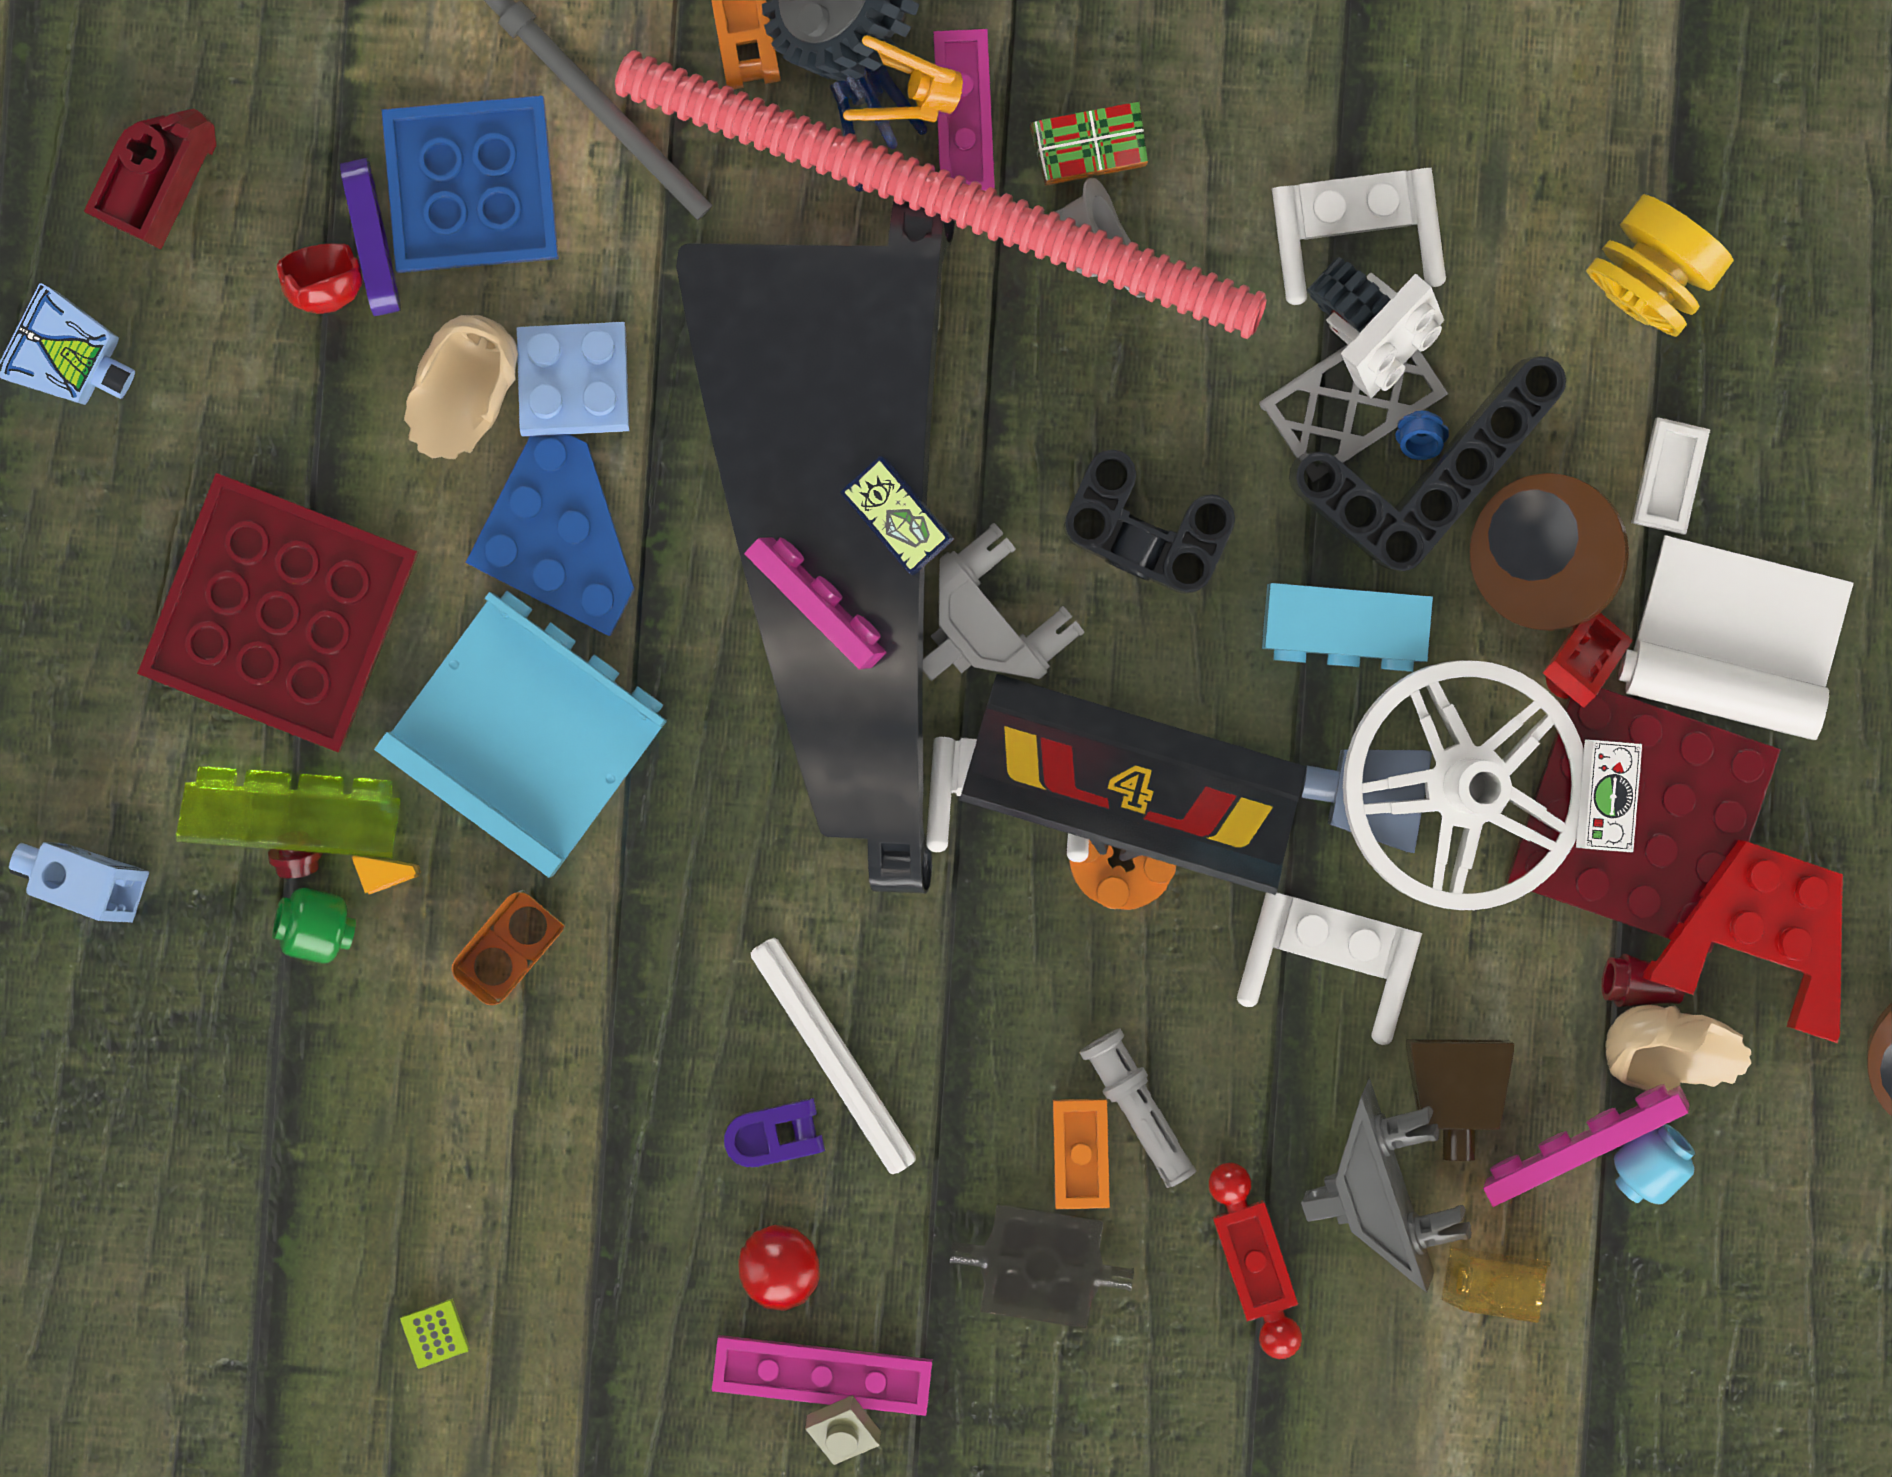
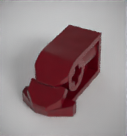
[83,108,217,249]

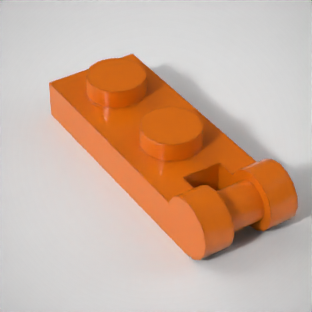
[711,0,781,90]

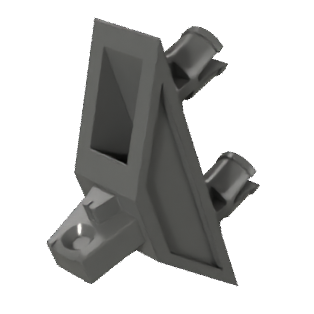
[1301,1077,1472,1293]

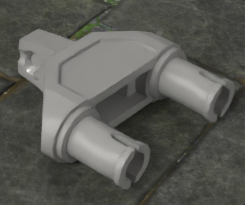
[923,523,1085,681]

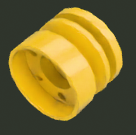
[1586,194,1734,337]

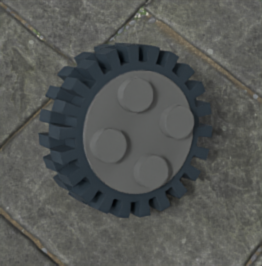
[762,0,919,81]

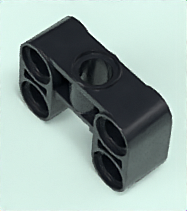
[1064,450,1235,594]

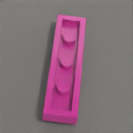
[1483,1084,1690,1207]
[712,1335,932,1416]

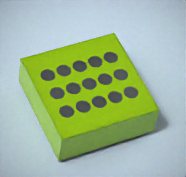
[400,1298,470,1369]

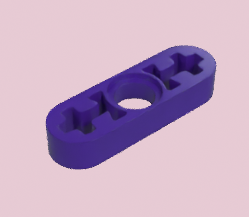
[340,158,401,317]

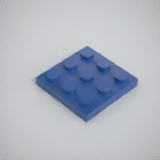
[382,96,559,273]

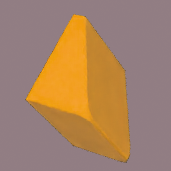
[352,854,421,895]

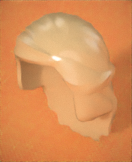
[404,315,518,459]
[1605,1005,1751,1091]

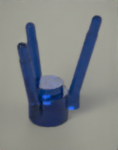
[830,65,928,192]

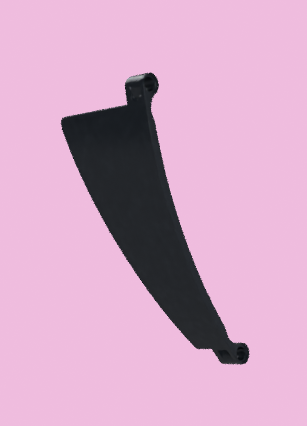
[676,201,955,894]

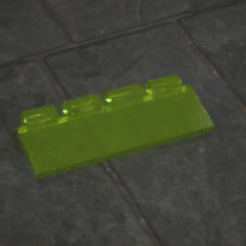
[176,766,401,858]

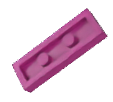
[933,29,995,191]
[744,537,887,670]

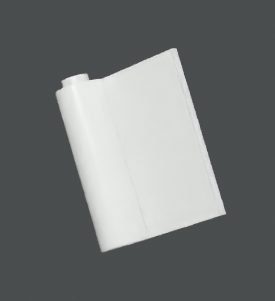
[1618,535,1853,740]

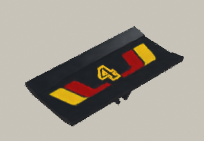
[959,674,1307,895]

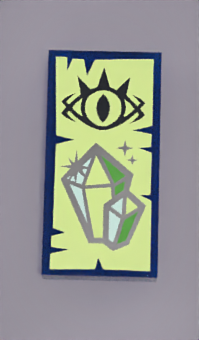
[840,456,954,575]

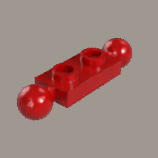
[1208,1162,1302,1359]

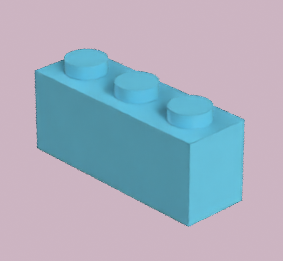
[1262,583,1433,672]

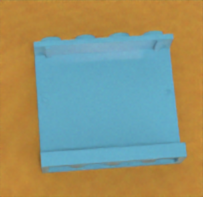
[374,591,667,878]

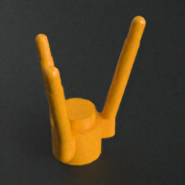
[843,35,963,123]

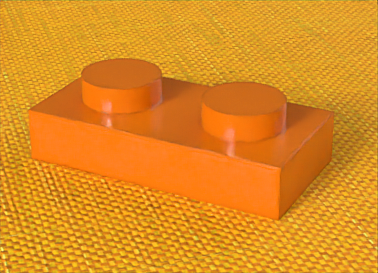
[1053,1098,1110,1209]

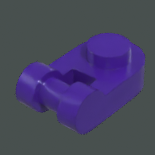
[724,1098,825,1167]

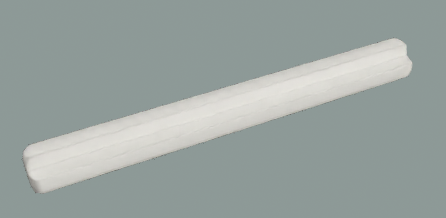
[751,938,916,1174]

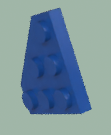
[465,434,635,637]

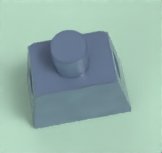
[1301,750,1432,853]

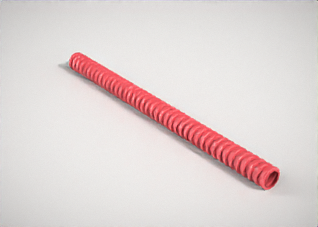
[615,50,1267,339]

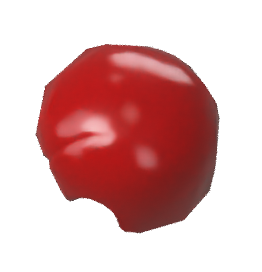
[277,243,363,314]
[738,1225,820,1311]

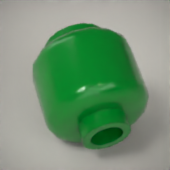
[272,888,356,964]

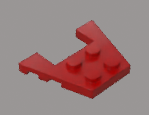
[1643,840,1843,1043]

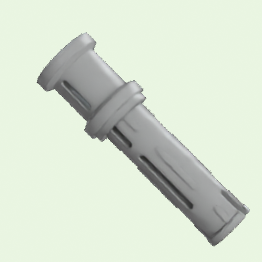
[1079,1028,1197,1188]

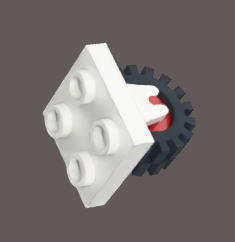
[1307,257,1444,398]

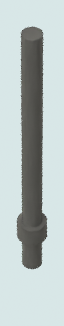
[484,0,713,220]

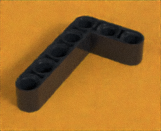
[1289,356,1566,571]

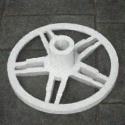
[1343,660,1584,910]

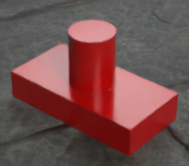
[1542,613,1633,708]

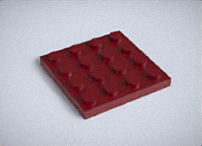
[137,473,419,753]
[1505,688,1781,953]

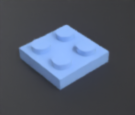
[517,322,629,436]

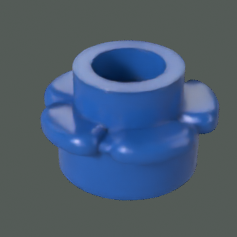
[1395,410,1449,460]

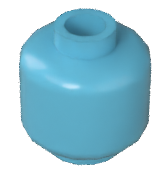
[1614,1124,1695,1205]

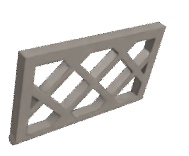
[1259,344,1448,483]

